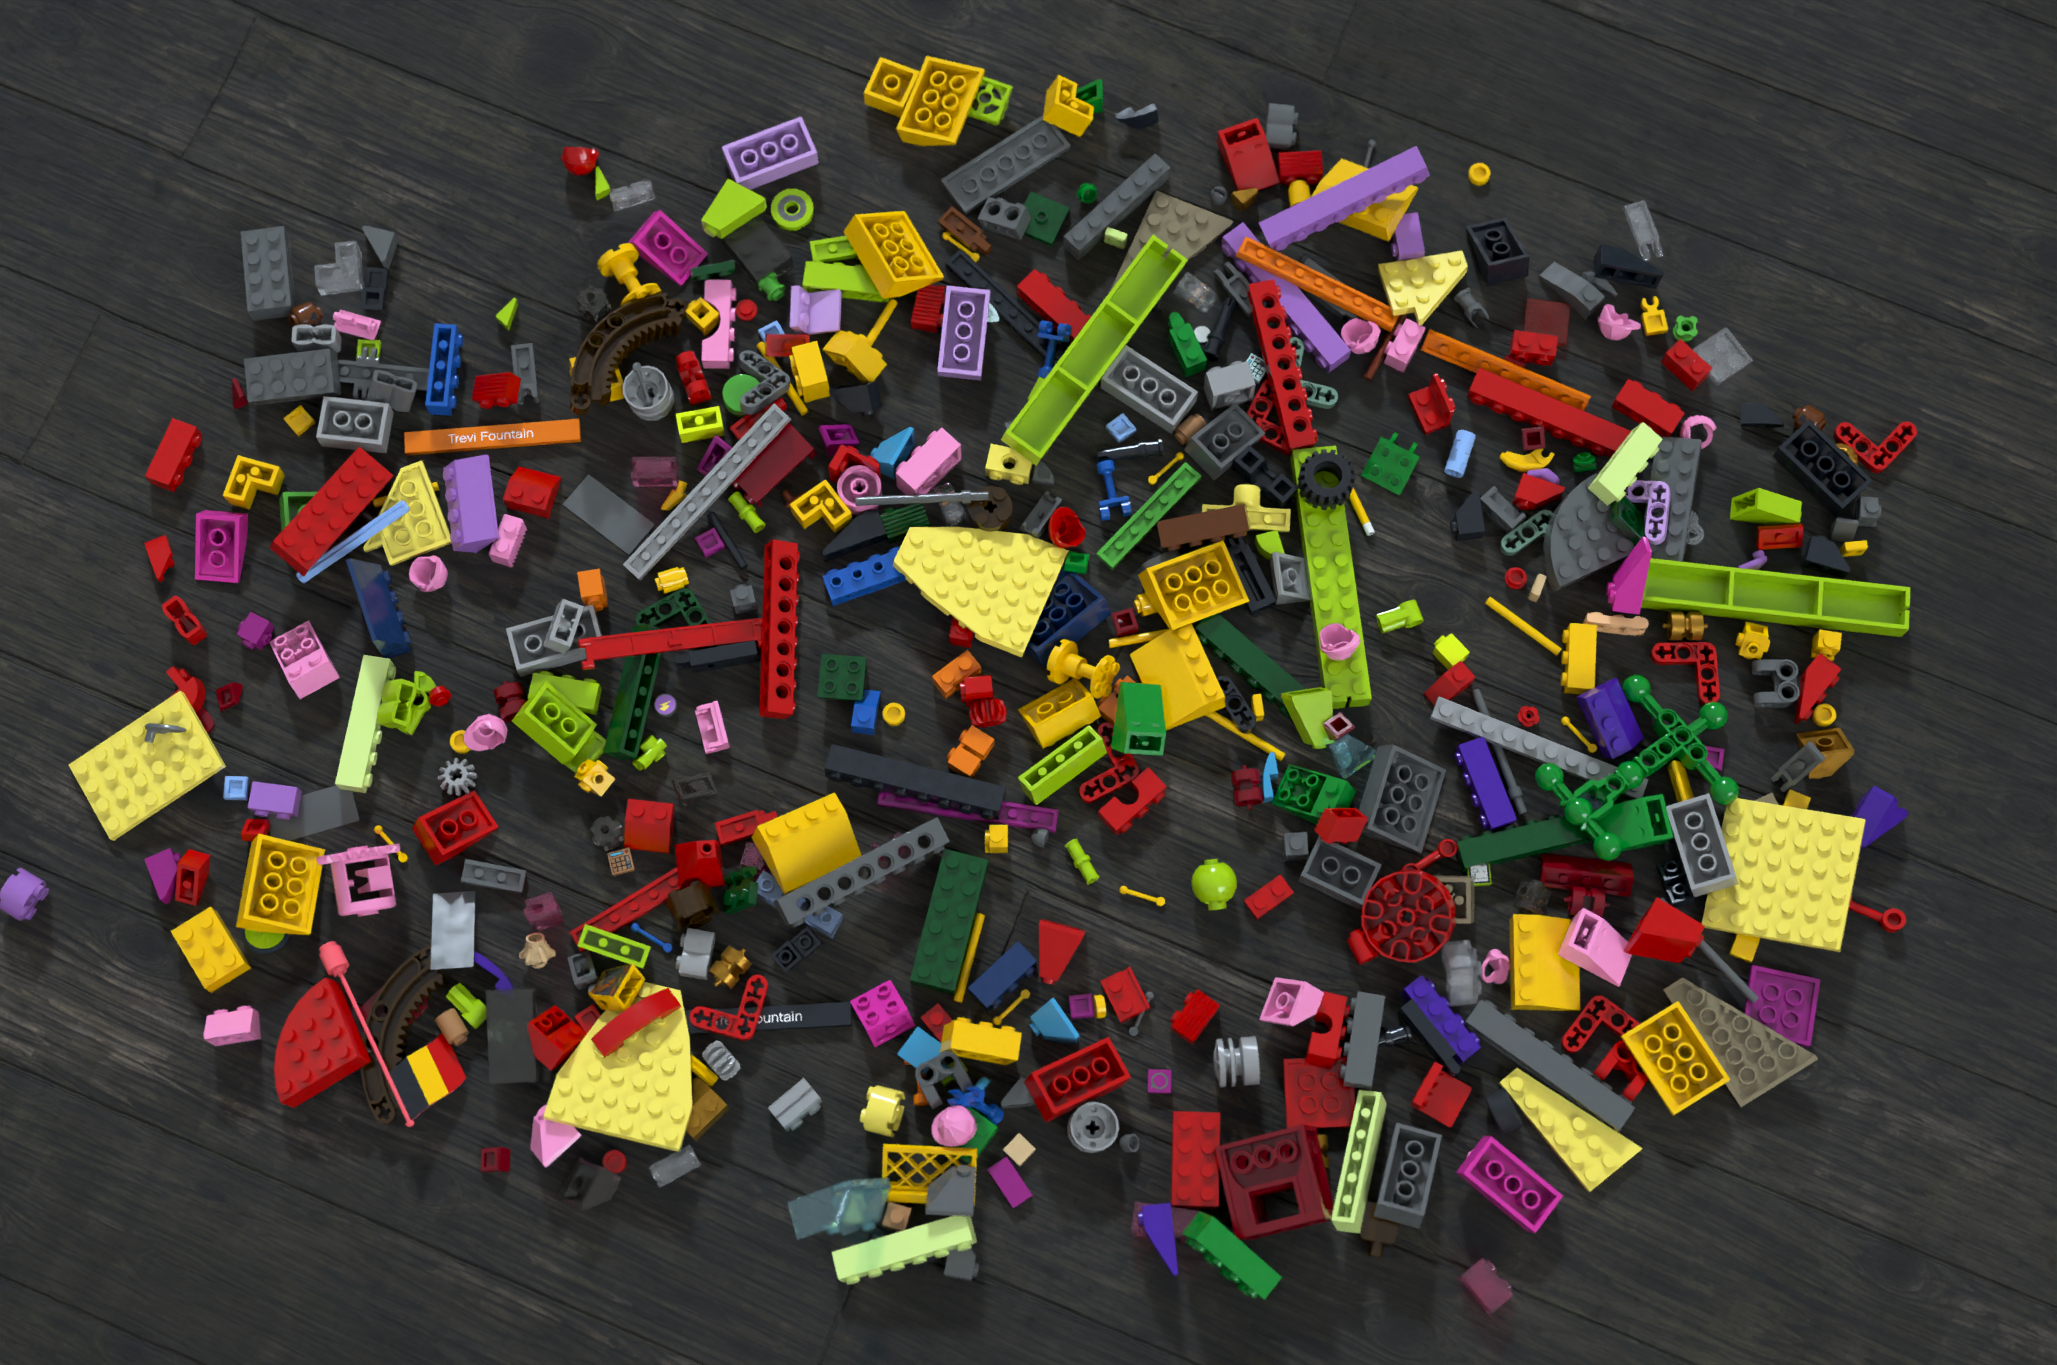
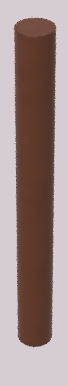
[1363,314,1407,381]

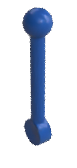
[631,923,672,953]

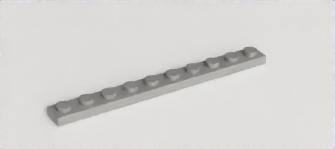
[623,404,791,581]
[1430,697,1648,800]

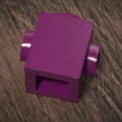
[237,612,274,650]

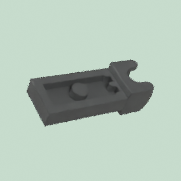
[511,343,540,405]

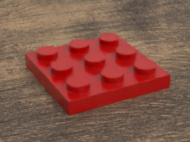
[1283,1057,1356,1129]

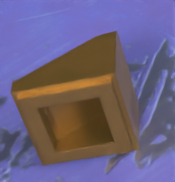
[1231,188,1258,212]

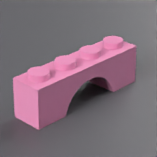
[702,280,736,369]

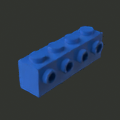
[425,324,463,416]
[822,547,906,606]

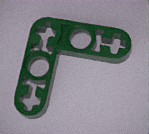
[636,588,711,627]

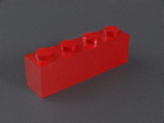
[1017,269,1092,343]

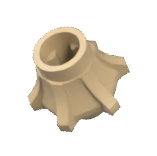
[519,933,556,969]

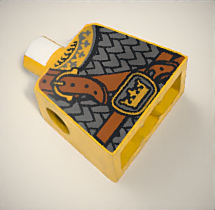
[588,964,645,1012]

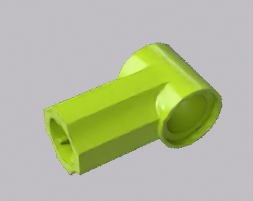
[1376,600,1424,634]
[397,689,431,735]
[446,983,492,1029]

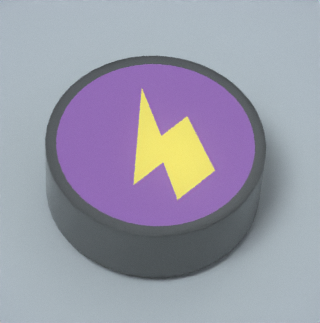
[654,694,677,717]

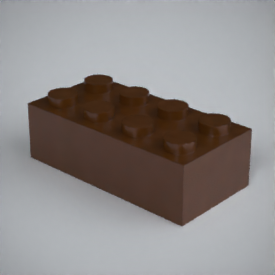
[1157,504,1251,551]

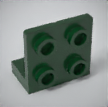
[818,654,867,701]

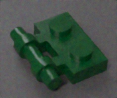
[690,260,735,281]
[723,866,758,915]

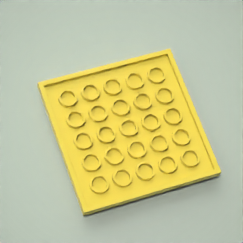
[1702,798,1866,952]

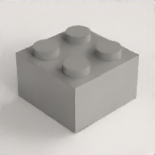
[1203,361,1256,411]

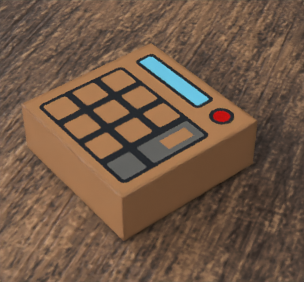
[607,848,635,876]

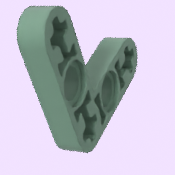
[1279,337,1338,409]
[1500,510,1553,556]

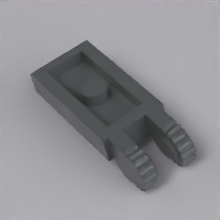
[1213,262,1266,318]
[1771,741,1826,793]

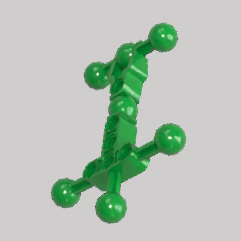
[1535,675,1739,861]

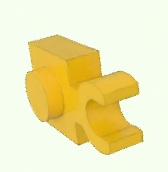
[1641,296,1668,336]

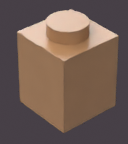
[882,1202,912,1232]

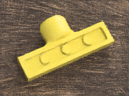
[1202,484,1291,532]

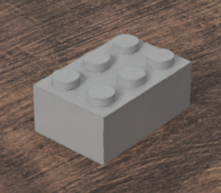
[316,396,394,453]

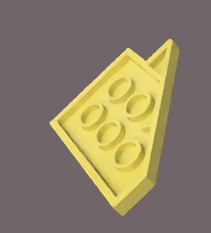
[1378,251,1467,326]
[363,460,452,566]

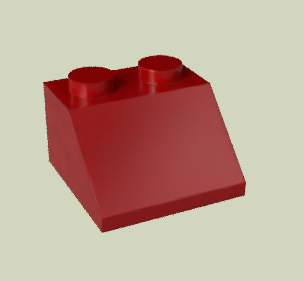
[503,466,562,518]
[624,799,676,854]

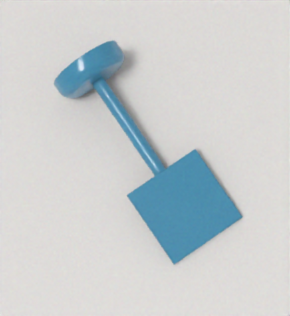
[897,1027,990,1092]

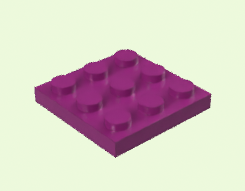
[1743,965,1821,1047]

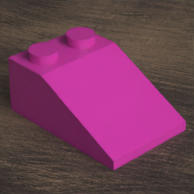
[628,210,708,286]
[195,510,248,583]
[1606,537,1652,614]

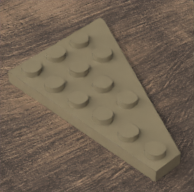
[1110,191,1233,291]
[1663,977,1818,1107]

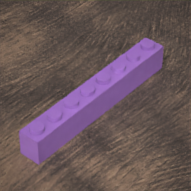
[1259,146,1430,251]
[1221,223,1351,373]

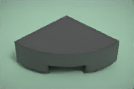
[1032,461,1054,486]

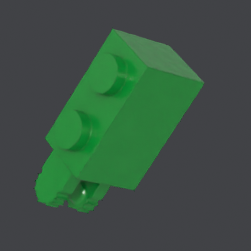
[1168,312,1207,377]

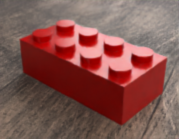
[1024,1037,1131,1122]
[1170,1111,1220,1210]

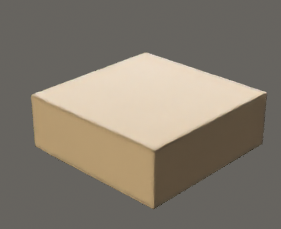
[1529,574,1547,602]
[1003,1133,1036,1167]

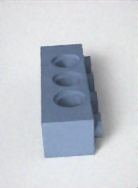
[756,871,844,939]

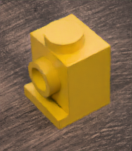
[685,297,721,336]
[1811,630,1842,662]
[985,825,1008,853]

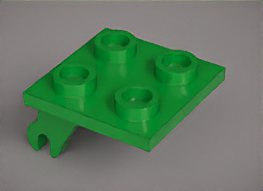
[1361,432,1420,496]

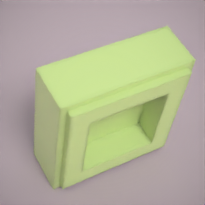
[1104,227,1127,249]

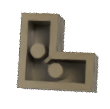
[1435,876,1475,924]

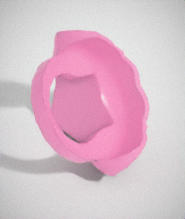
[1680,415,1716,448]
[1480,949,1510,984]

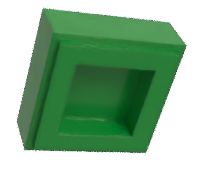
[1064,551,1089,574]

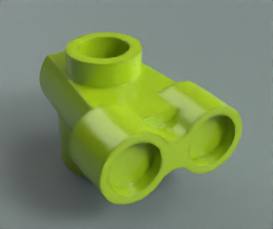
[632,735,667,771]

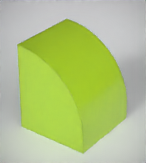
[1254,530,1285,560]

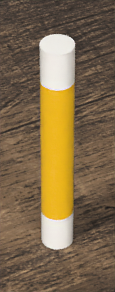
[1349,487,1375,536]

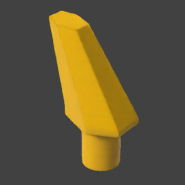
[661,481,687,511]

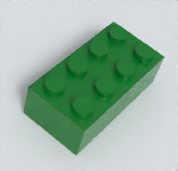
[1182,1212,1282,1300]

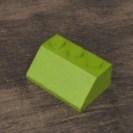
[512,681,597,764]

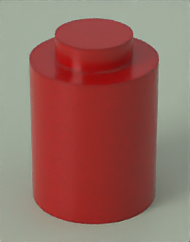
[1346,928,1379,965]

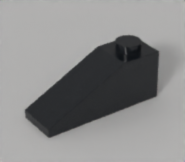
[1594,244,1664,289]
[822,510,887,562]

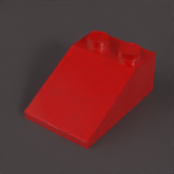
[412,790,498,866]

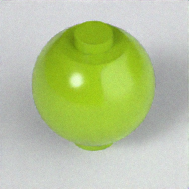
[1191,859,1237,910]

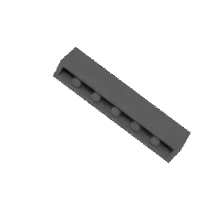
[1063,153,1170,261]

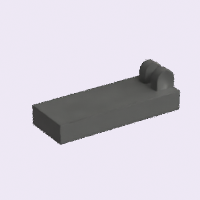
[461,859,526,894]

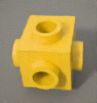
[1735,622,1770,660]
[574,759,615,797]

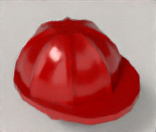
[561,147,599,176]
[1048,507,1086,548]

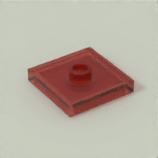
[1523,298,1570,346]

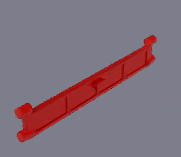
[578,618,762,670]

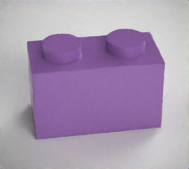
[1391,212,1425,261]
[248,781,302,820]

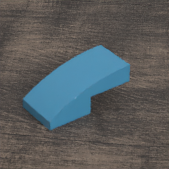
[1262,752,1278,803]

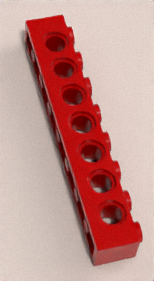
[1246,279,1318,454]
[759,540,800,719]

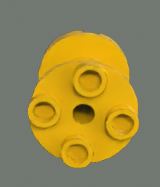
[597,243,662,306]
[1047,639,1120,699]

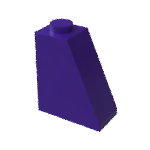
[1851,786,1908,851]

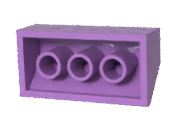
[443,455,499,553]

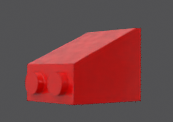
[1623,897,1705,963]

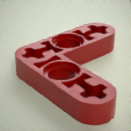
[1246,379,1291,455]
[1833,421,1917,473]
[1650,642,1720,706]
[1079,722,1139,803]
[689,975,768,1041]
[1561,996,1640,1053]

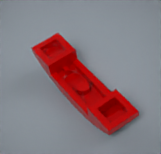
[591,988,682,1058]

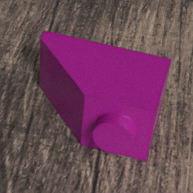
[144,848,182,904]

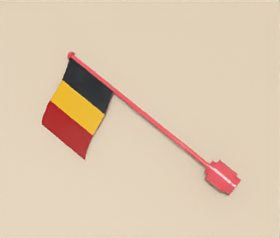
[319,941,466,1127]

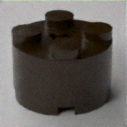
[968,486,1012,532]
[666,880,719,931]

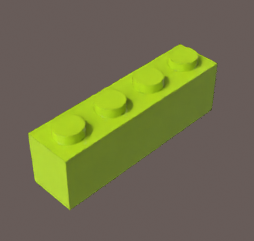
[803,260,890,303]
[1018,725,1107,805]

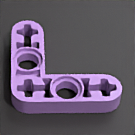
[1624,480,1671,545]

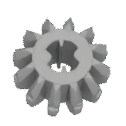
[438,758,477,797]
[702,1040,740,1081]

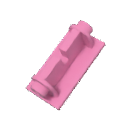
[333,310,381,340]

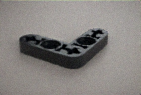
[1217,676,1256,734]

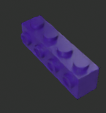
[1454,736,1517,831]
[1401,975,1481,1065]

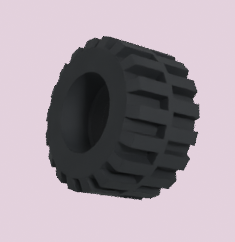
[1298,449,1355,510]

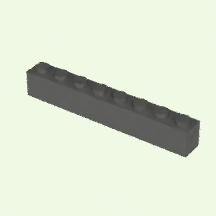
[1464,1000,1635,1132]

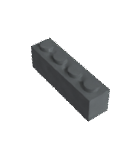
[1340,992,1385,1090]

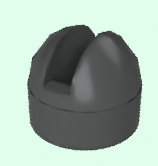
[1210,186,1228,205]
[1031,828,1049,848]
[1119,1134,1140,1153]

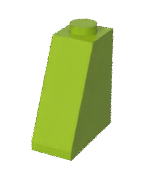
[701,179,767,239]
[1730,488,1802,525]
[1281,687,1334,749]

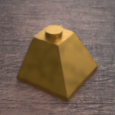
[1796,728,1854,779]

